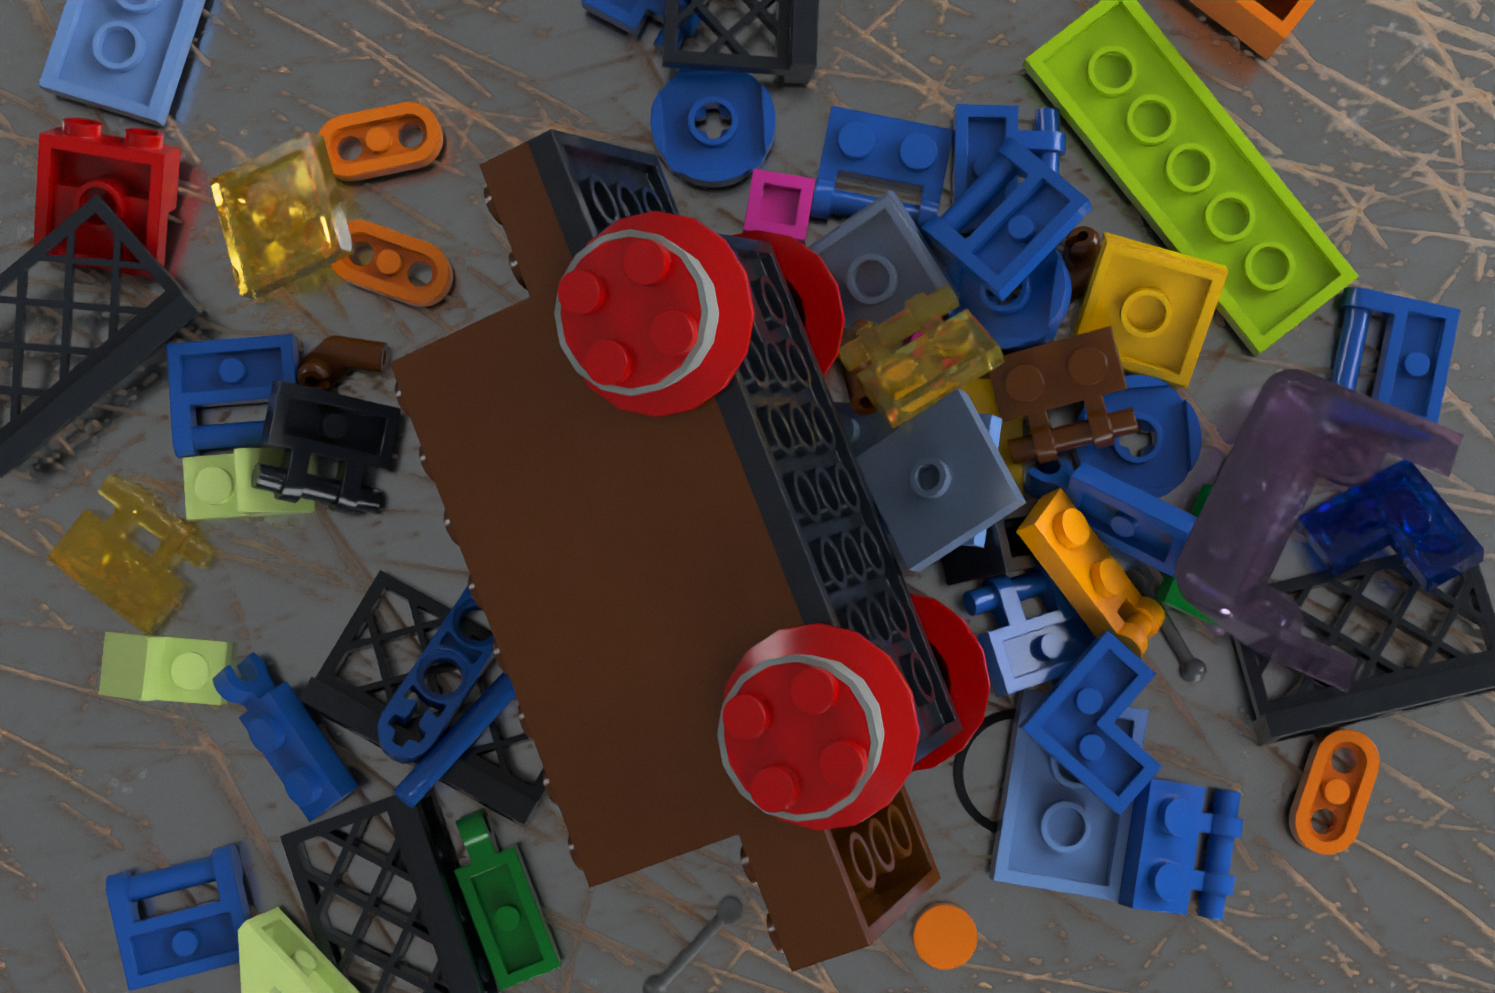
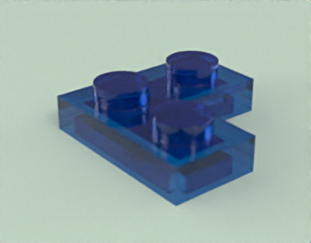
[1298,457,1484,592]

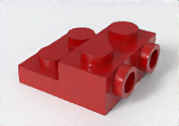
[33,118,181,278]

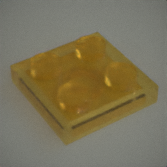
[210,131,355,299]

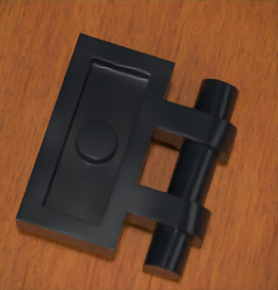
[251,380,401,514]

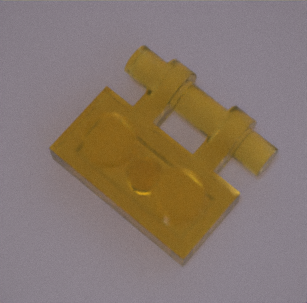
[838,284,1005,429]
[46,474,214,635]

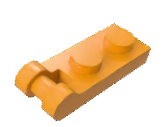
[1016,488,1165,659]

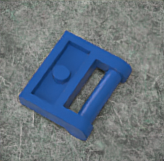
[810,106,954,239]
[921,137,1092,302]
[1319,287,1461,435]
[166,334,299,458]
[106,844,251,991]

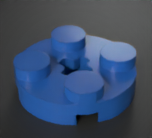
[650,69,776,187]
[944,248,1072,355]
[1072,375,1202,498]

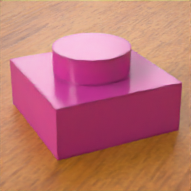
[743,169,815,245]

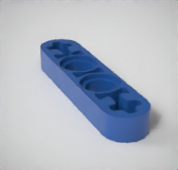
[378,585,495,764]

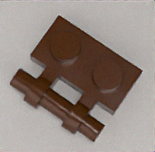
[985,326,1139,464]

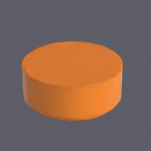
[912,902,977,970]

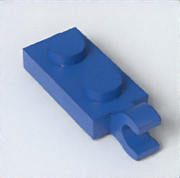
[1023,452,1199,577]
[212,652,359,822]

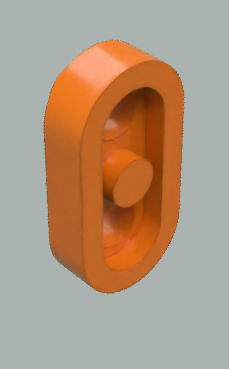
[316,102,443,182]
[327,220,453,307]
[1289,728,1380,855]

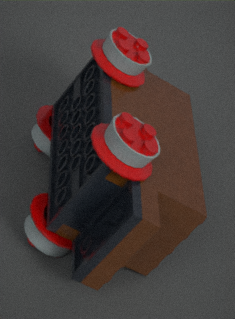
[390,129,991,972]

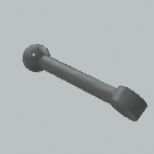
[1125,564,1207,683]
[642,897,743,993]

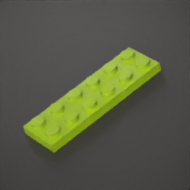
[1022,0,1359,357]

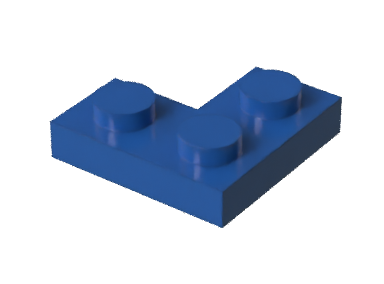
[1018,630,1162,815]

